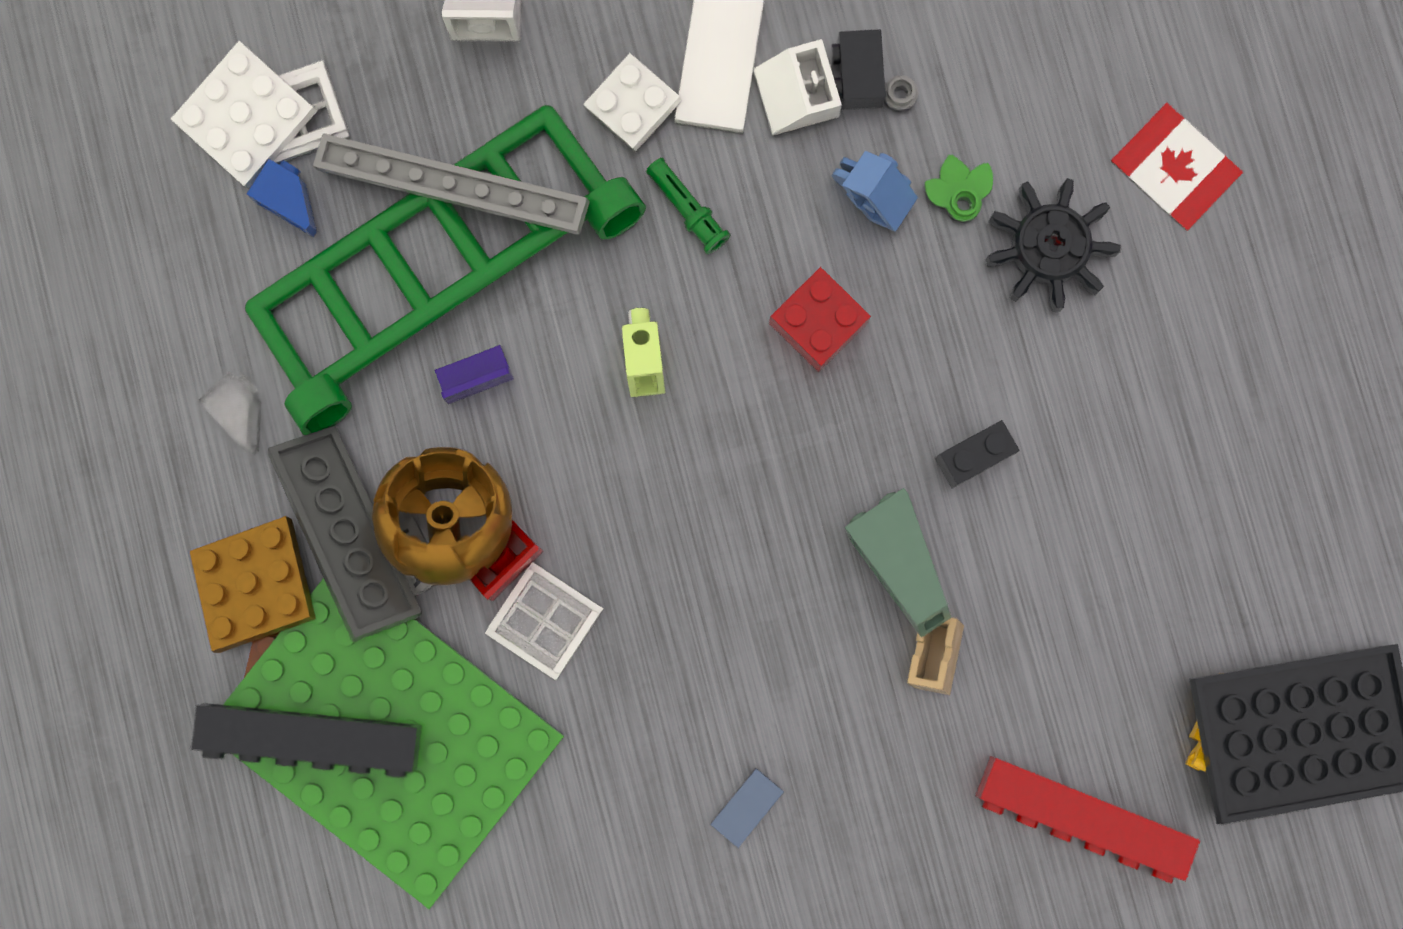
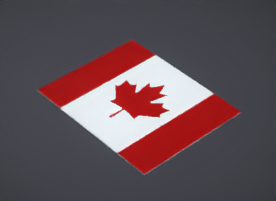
[1111,102,1243,231]

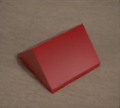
[469,520,544,601]

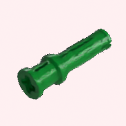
[646,157,731,255]

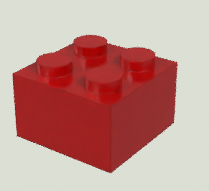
[769,267,871,373]

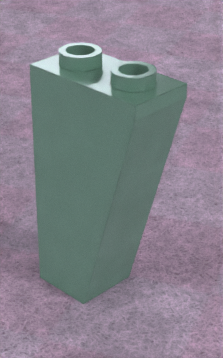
[845,488,951,638]

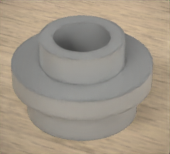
[885,75,918,111]

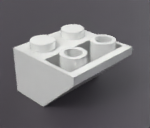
[753,39,842,136]

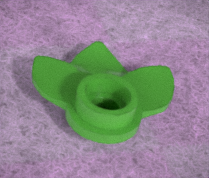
[925,154,993,222]

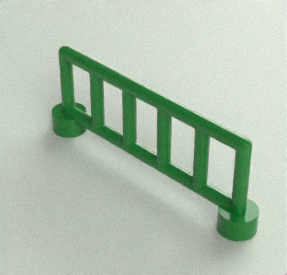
[245,105,646,435]

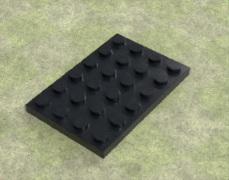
[1189,644,1403,825]

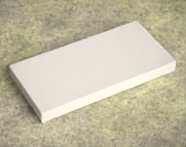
[675,0,764,133]

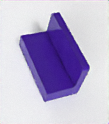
[434,345,514,404]

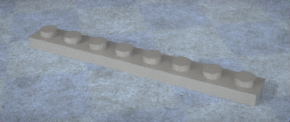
[313,133,590,235]

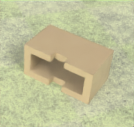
[907,618,964,695]

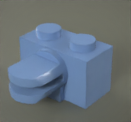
[832,151,918,232]

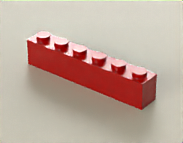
[975,756,1201,884]

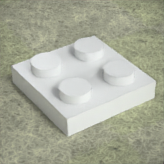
[583,53,682,152]

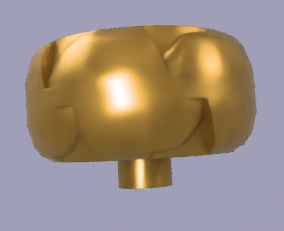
[372,447,512,585]

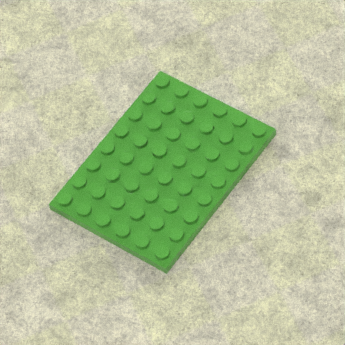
[223,578,564,909]

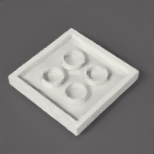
[171,41,317,189]

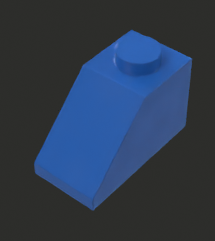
[247,159,317,237]

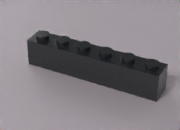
[191,703,422,777]

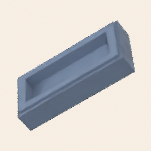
[710,768,784,848]

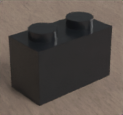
[831,29,886,110]
[935,420,1020,489]

